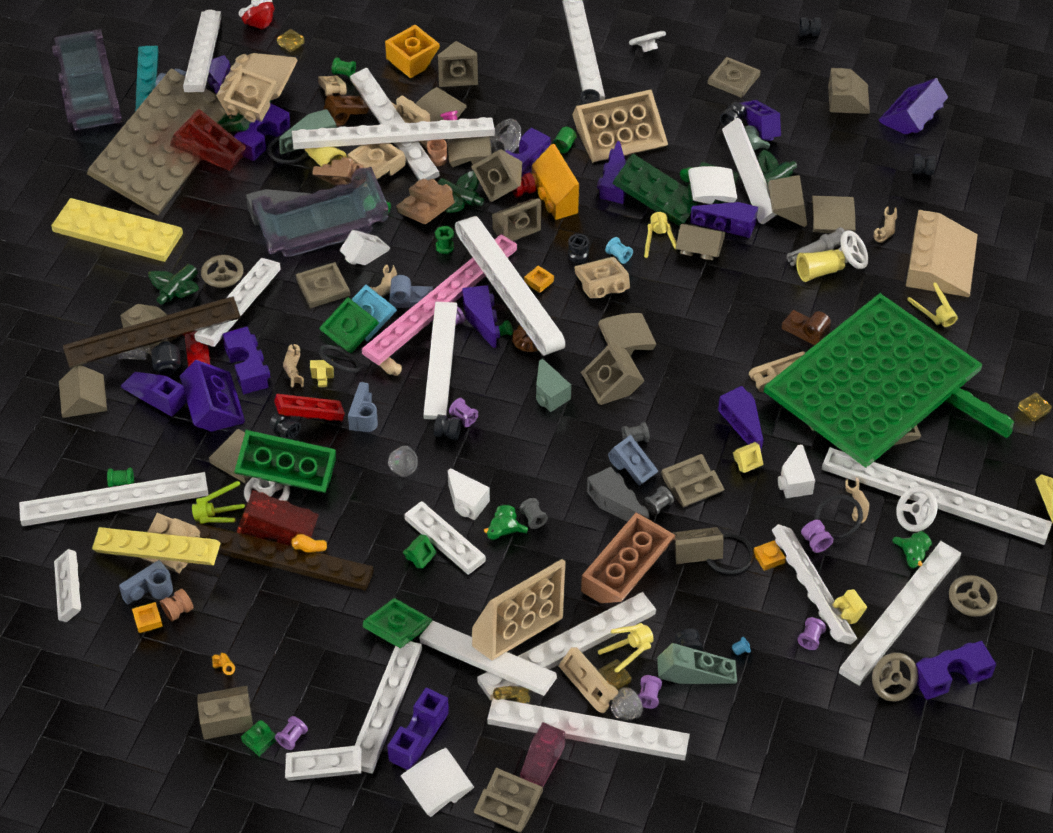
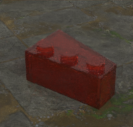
[170,109,246,171]
[236,490,319,546]

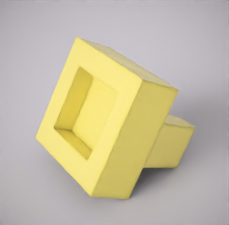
[310,360,334,387]
[733,442,764,473]
[832,589,867,624]

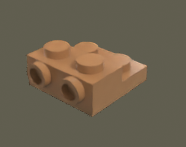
[313,157,371,188]
[396,178,454,224]

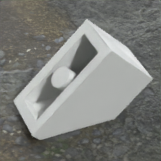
[340,230,390,265]
[778,445,815,498]
[448,468,490,520]

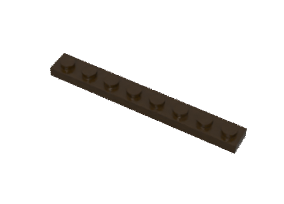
[63,296,241,368]
[195,523,374,591]

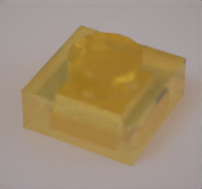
[277,29,304,52]
[1018,392,1052,422]
[597,659,631,690]

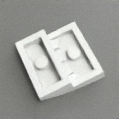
[688,166,737,205]
[401,748,474,817]

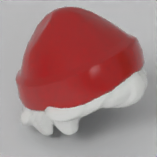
[239,0,275,29]

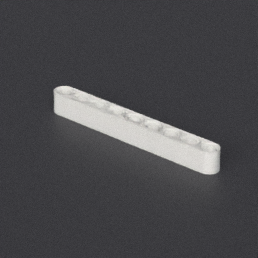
[455,216,565,355]

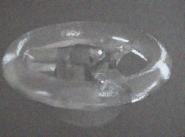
[490,119,521,153]

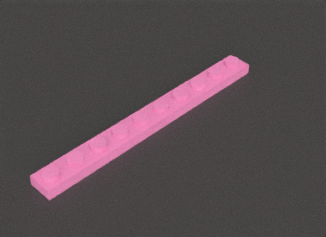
[362,234,517,365]

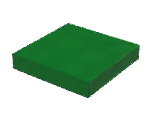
[319,297,379,354]
[363,598,432,649]

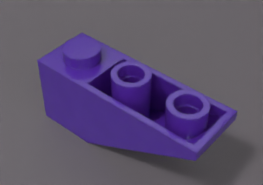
[207,55,231,95]
[597,141,627,204]
[690,202,758,238]
[462,285,500,348]
[121,372,186,417]

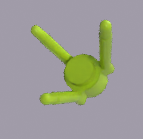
[192,481,245,524]

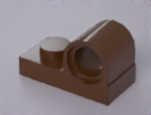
[323,96,369,126]
[782,310,831,345]

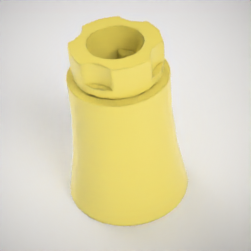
[305,147,347,167]
[796,249,845,282]

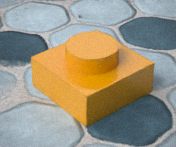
[524,265,554,293]
[753,540,786,571]
[132,602,163,633]

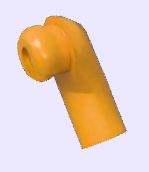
[212,653,235,675]

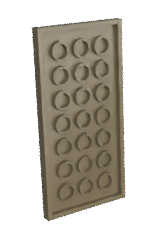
[87,68,226,215]

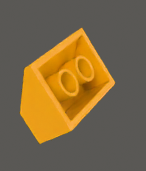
[532,144,579,220]

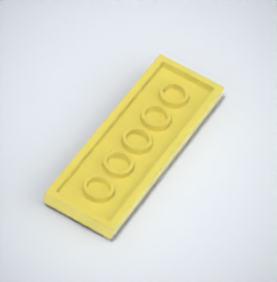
[51,198,183,262]

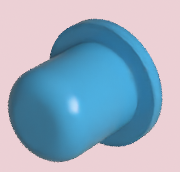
[732,637,751,655]

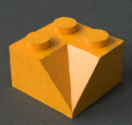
[385,25,440,78]

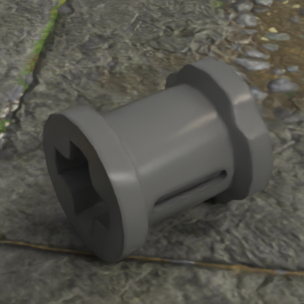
[622,422,650,442]
[643,486,674,516]
[519,498,548,529]

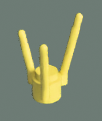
[644,212,677,258]
[907,283,958,327]
[598,623,653,673]

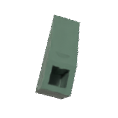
[279,109,336,154]
[657,643,737,684]

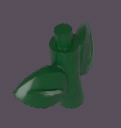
[757,149,797,187]
[438,171,484,213]
[148,264,199,305]

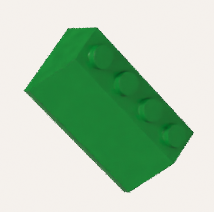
[234,430,336,493]

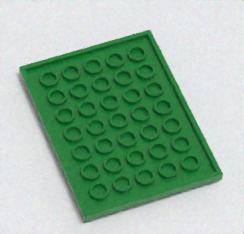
[763,293,982,468]

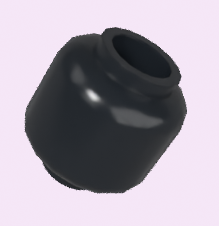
[151,341,181,376]

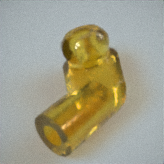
[493,686,530,703]

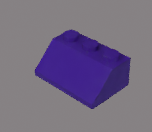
[879,78,948,134]
[180,360,245,431]

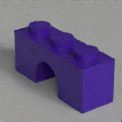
[233,103,290,161]
[505,128,551,177]
[222,327,270,395]
[916,641,996,700]
[387,688,449,770]

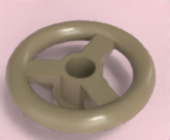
[201,255,243,288]
[949,575,997,617]
[872,653,918,701]

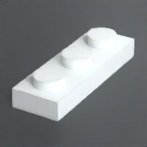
[54,549,81,622]
[285,745,362,781]

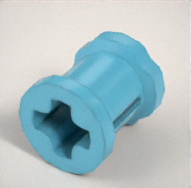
[605,237,633,264]

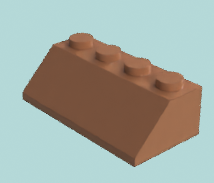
[581,513,675,603]

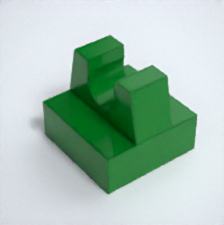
[403,534,437,569]
[241,720,277,756]

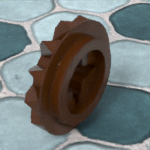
[513,325,538,352]

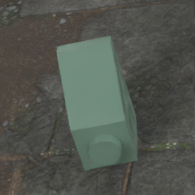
[536,359,571,412]

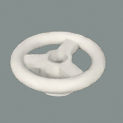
[629,31,666,52]
[839,230,868,269]
[244,477,290,510]
[897,486,938,532]

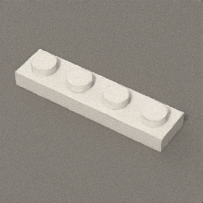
[405,501,486,575]

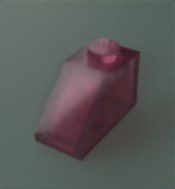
[520,722,565,787]

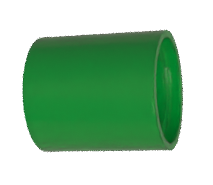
[552,127,577,153]

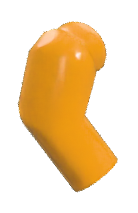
[291,534,327,553]

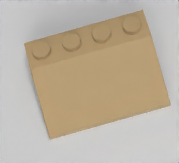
[216,53,298,115]
[572,90,668,163]
[906,210,978,297]
[472,559,565,660]

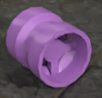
[801,520,833,553]

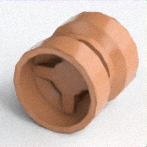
[427,139,447,166]
[160,589,194,621]

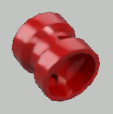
[512,173,536,197]

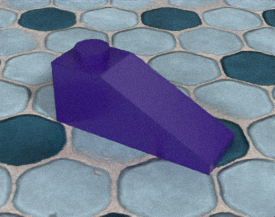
[740,100,781,141]
[718,386,763,451]

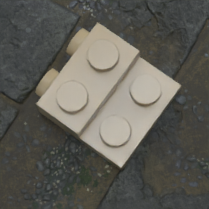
[223,68,278,122]
[347,143,406,180]
[575,257,630,298]
[139,513,200,574]

